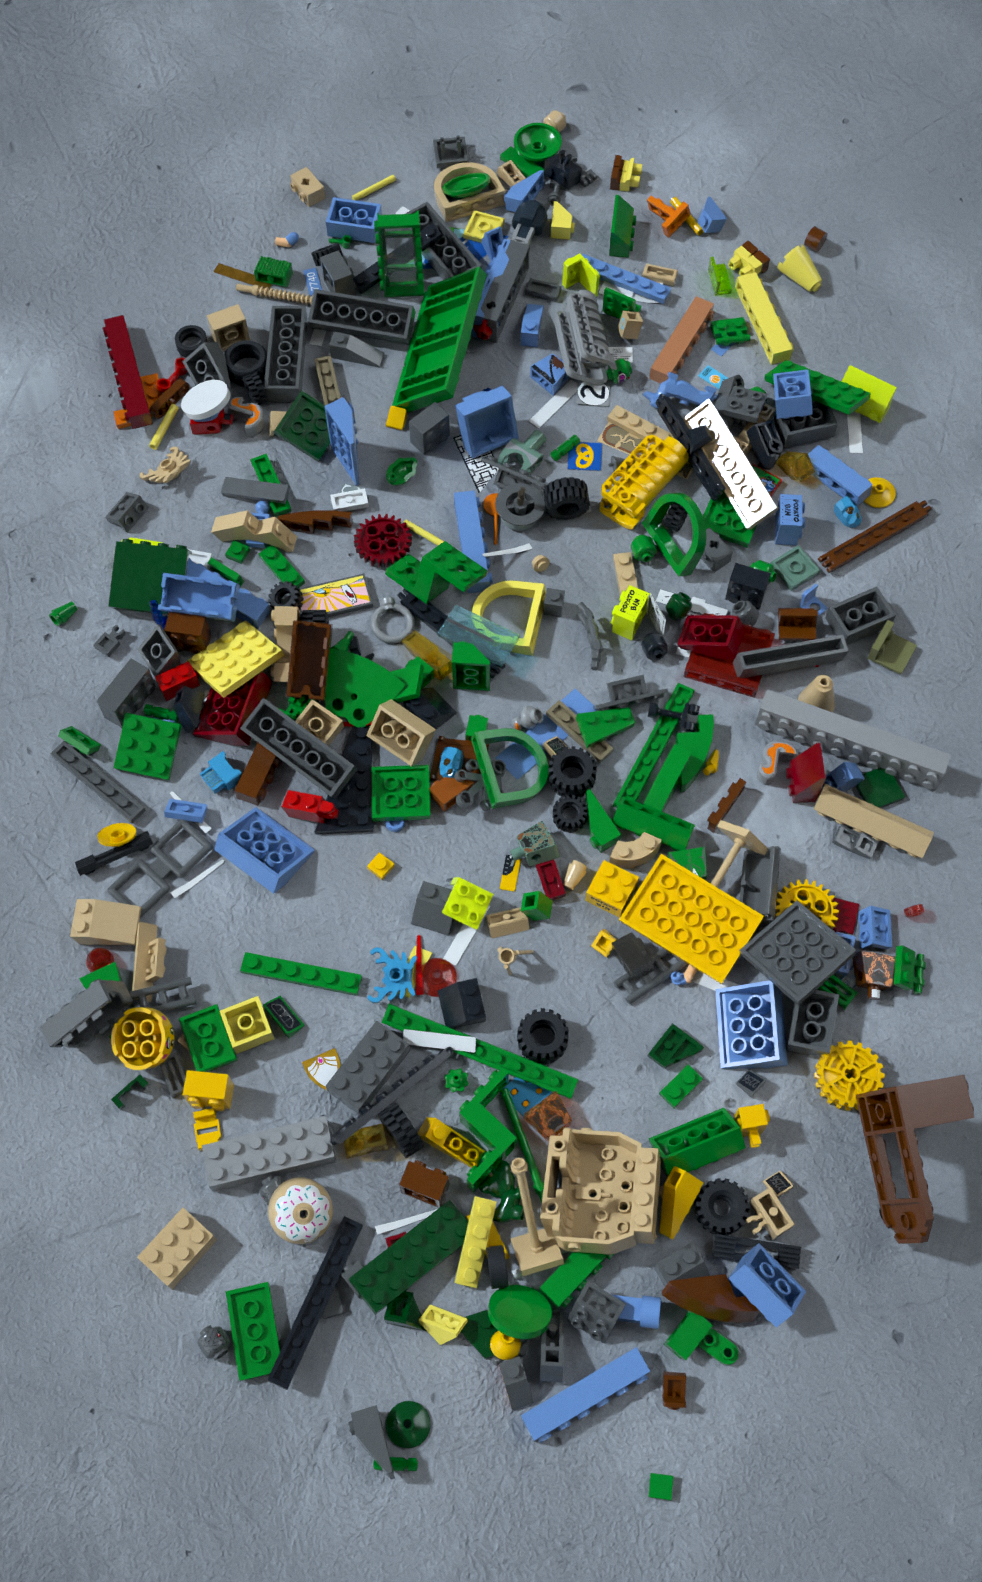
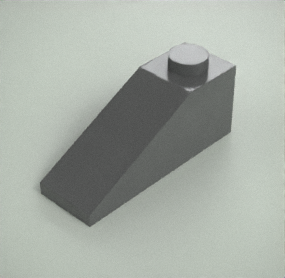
[329,332,384,368]
[540,1309,564,1382]
[348,1405,395,1479]

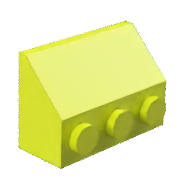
[841,365,897,423]

